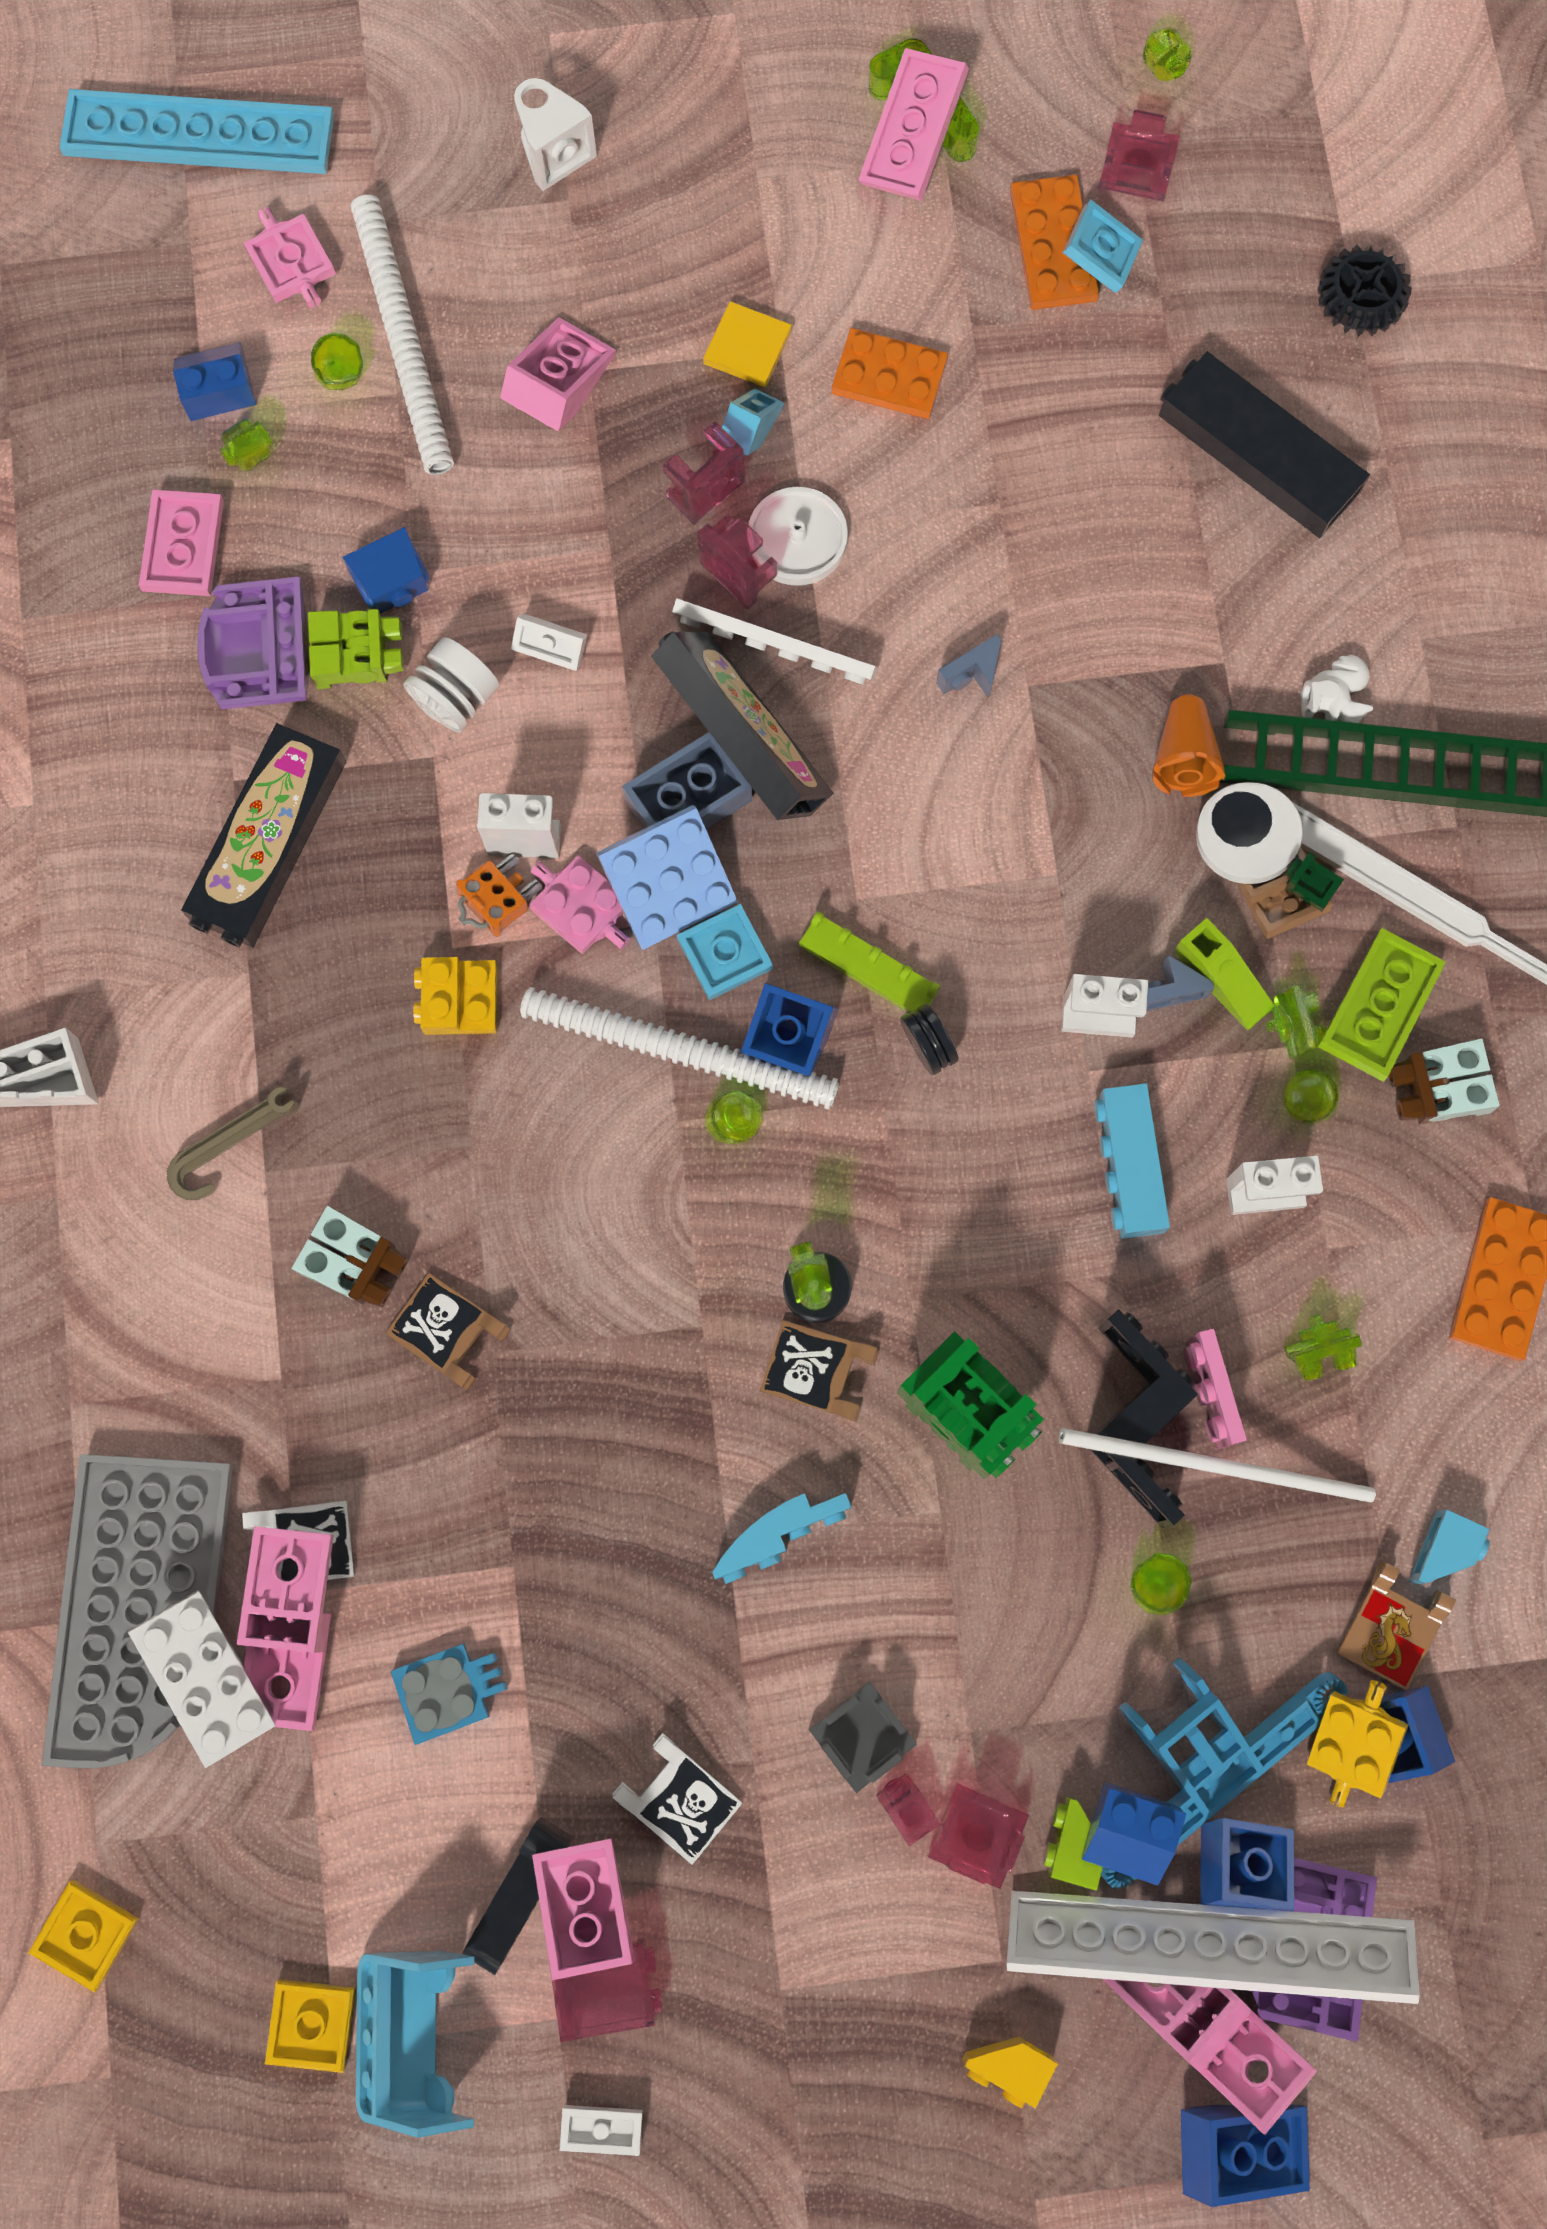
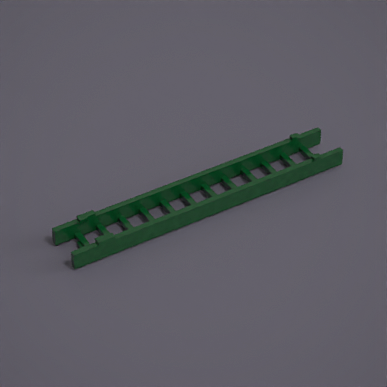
[1219,710,1547,817]

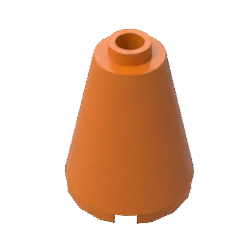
[1152,694,1225,797]

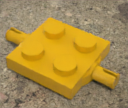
[1306,1680,1409,1807]

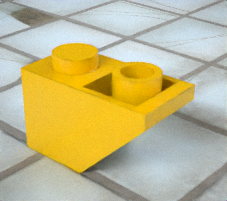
[962,2036,1058,2109]

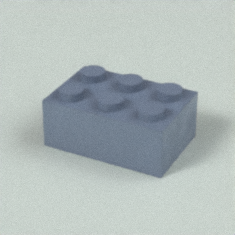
[622,732,752,830]

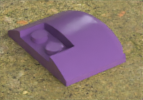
[197,576,309,710]
[1252,1858,1377,2042]

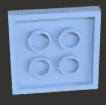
[596,805,738,950]

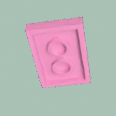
[139,490,224,596]
[1184,1329,1247,1449]

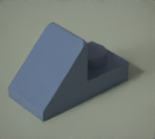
[936,634,1001,697]
[1146,956,1214,1011]

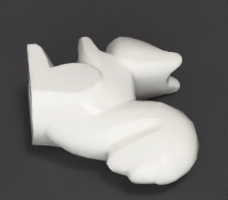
[1301,655,1373,723]

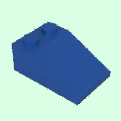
[1181,2105,1310,2207]

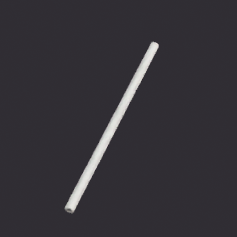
[1059,1428,1376,1503]

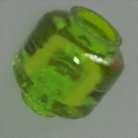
[1142,28,1192,82]
[219,419,273,472]

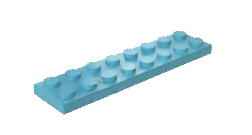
[59,89,334,174]

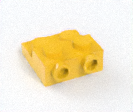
[413,957,497,1035]

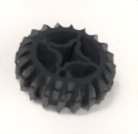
[1317,243,1412,337]

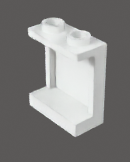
[477,793,561,858]
[1061,974,1148,1038]
[1226,1156,1323,1215]

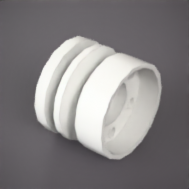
[403,637,499,733]

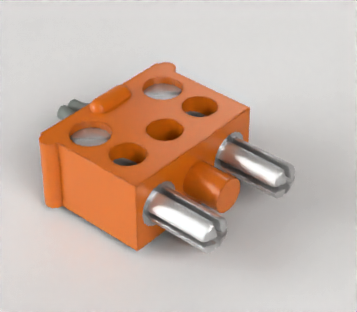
[456,854,542,937]

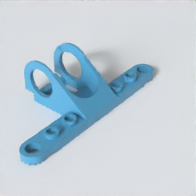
[1101,1657,1348,1889]

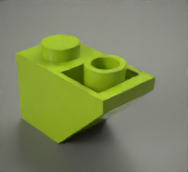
[1043,1796,1103,1891]

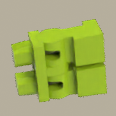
[308,609,404,690]

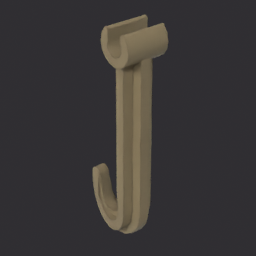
[167,1087,300,1200]

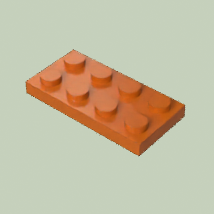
[1010,175,1099,310]
[1449,1197,1547,1361]

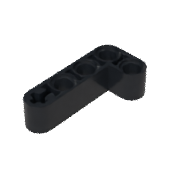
[462,1817,575,1975]

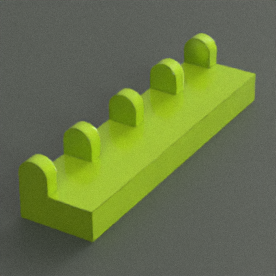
[799,911,941,1014]

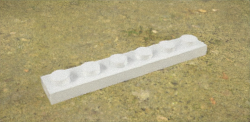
[672,598,878,685]

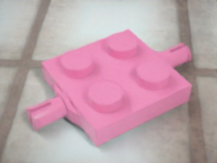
[243,207,336,308]
[529,855,631,955]

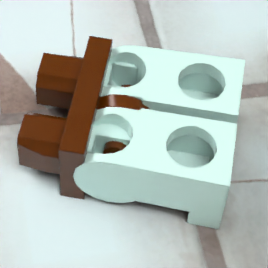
[1388,1039,1500,1125]
[291,1206,409,1308]

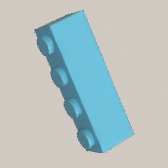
[1094,1083,1170,1239]

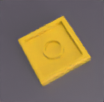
[703,301,792,388]
[28,1880,139,1993]
[265,1979,356,2073]

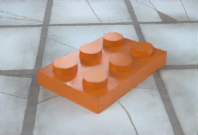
[831,328,948,420]

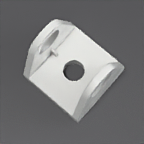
[514,78,597,191]

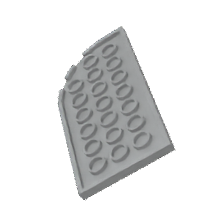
[41,1454,233,1768]

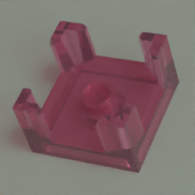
[663,421,745,525]

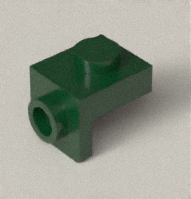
[1285,852,1344,912]

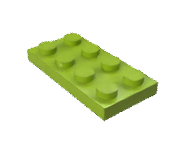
[1318,928,1446,1082]

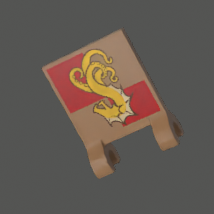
[1337,1560,1456,1690]

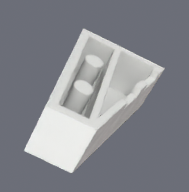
[0,1028,99,1107]

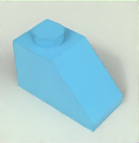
[717,388,784,456]
[1409,1510,1490,1584]

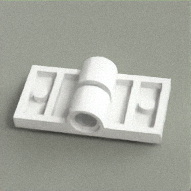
[128,1590,275,1768]

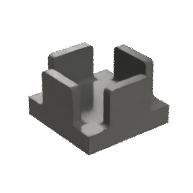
[809,1682,917,1793]

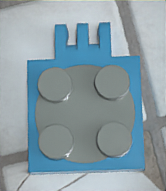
[391,1644,508,1745]

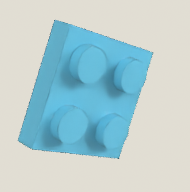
[1063,199,1143,293]
[676,904,773,1001]

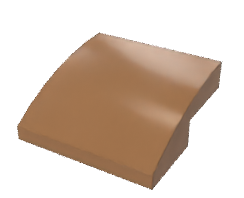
[1237,847,1332,939]

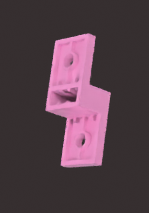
[237,1526,334,1731]
[1103,1979,1317,2135]

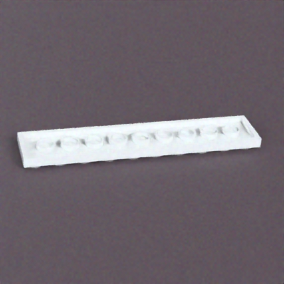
[1007,1891,1420,2004]

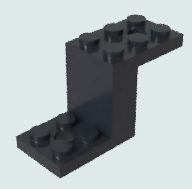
[1090,1309,1198,1528]

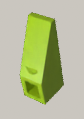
[1173,918,1275,1031]

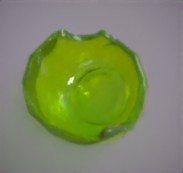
[311,332,363,391]
[1283,1069,1340,1124]
[704,1090,763,1145]
[1130,1553,1192,1616]

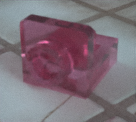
[876,1774,941,1846]

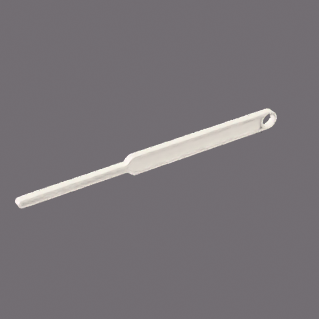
[1291,801,1547,985]

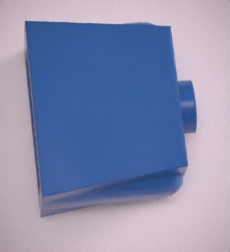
[342,527,430,614]

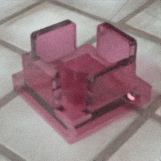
[1099,110,1180,202]
[697,514,777,609]
[927,1782,1029,1889]

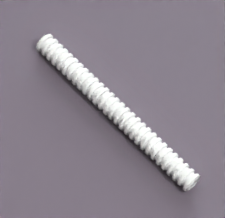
[350,195,454,475]
[520,987,839,1110]

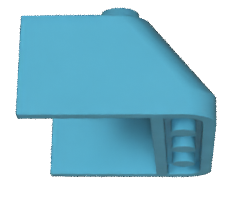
[356,1951,474,2138]

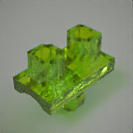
[1265,985,1326,1059]
[787,1241,832,1310]
[1284,1314,1362,1381]

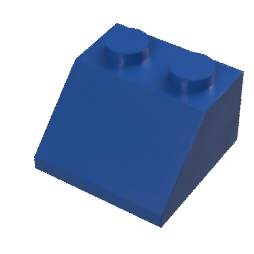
[173,342,257,421]
[741,983,839,1077]
[1379,1685,1456,1783]
[1081,1781,1187,1885]
[1200,1818,1294,1911]

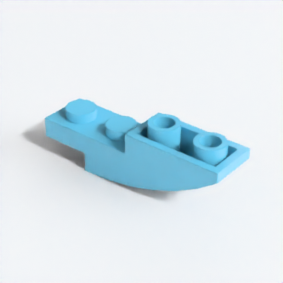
[712,1493,851,1584]

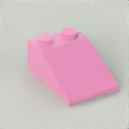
[500,317,616,432]
[532,1839,635,1980]

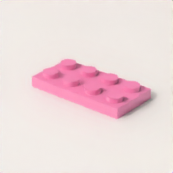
[858,48,969,201]

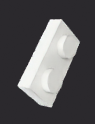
[511,613,587,671]
[559,2105,643,2156]

